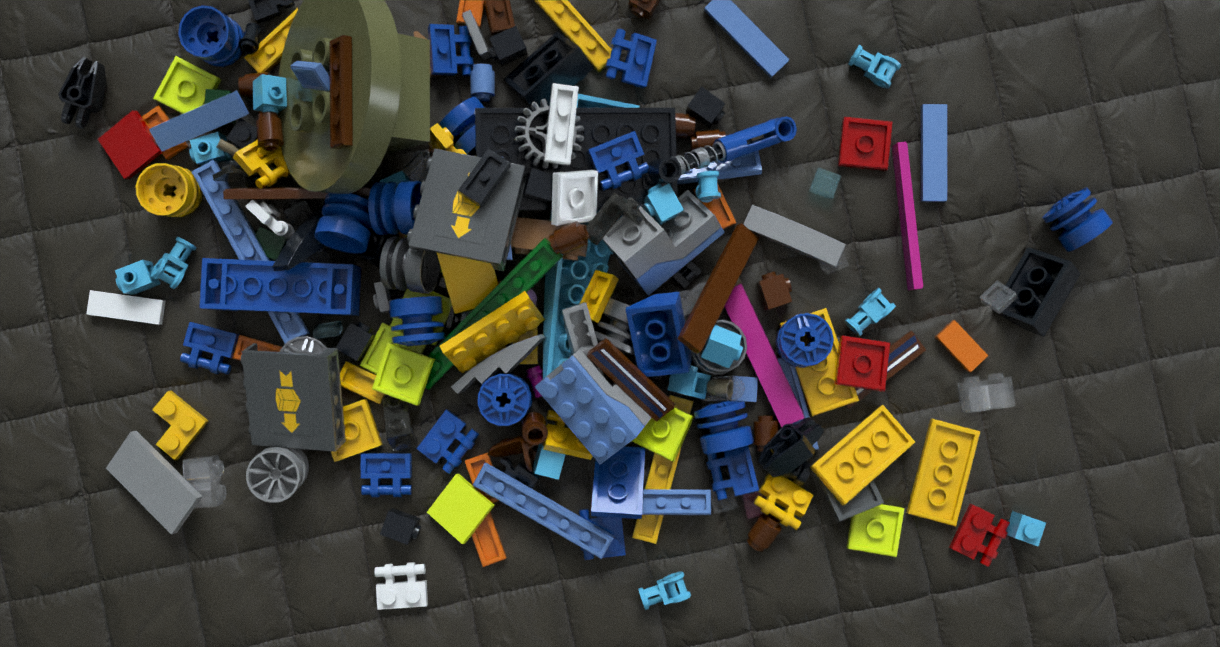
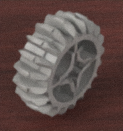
[515,99,584,169]

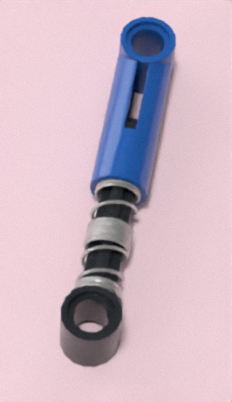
[648,117,797,184]

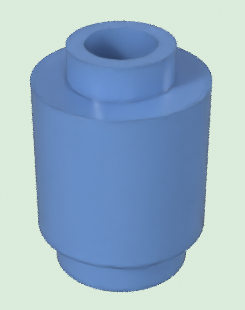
[470,64,495,102]

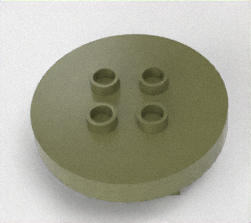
[278,0,430,194]

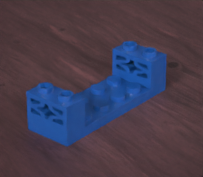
[200,258,361,316]

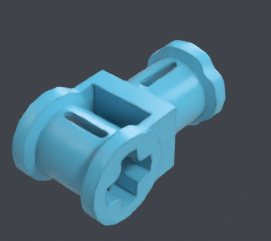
[848,45,901,88]
[695,171,721,203]
[150,236,197,289]
[845,288,896,337]
[638,571,691,610]

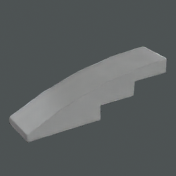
[744,205,846,268]
[561,302,604,377]
[451,334,546,394]

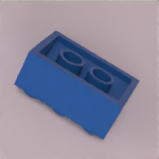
[626,292,692,377]

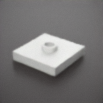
[551,170,598,226]

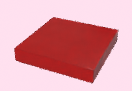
[98,110,164,179]
[838,117,893,171]
[834,336,890,392]

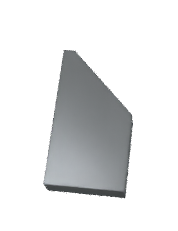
[462,10,492,60]

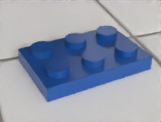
[591,446,645,519]

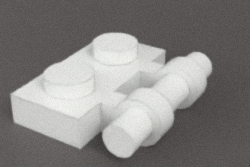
[245,199,296,239]
[375,562,428,610]

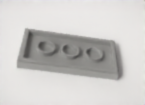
[106,431,203,535]

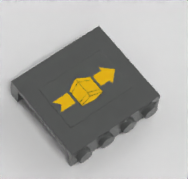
[407,149,528,271]
[241,343,346,452]

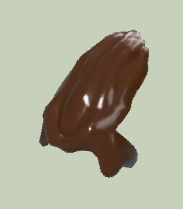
[487,435,536,472]

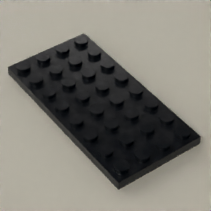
[474,108,678,211]

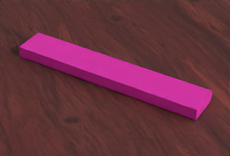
[892,142,923,291]
[725,284,805,427]

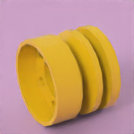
[136,163,202,217]

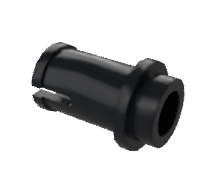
[239,23,262,54]

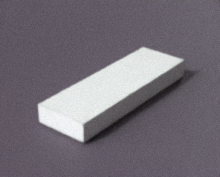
[544,83,579,166]
[86,290,166,325]

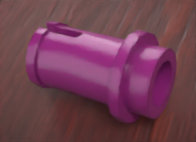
[525,365,543,398]

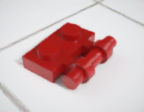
[949,504,1010,567]

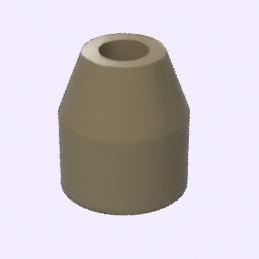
[707,378,733,399]

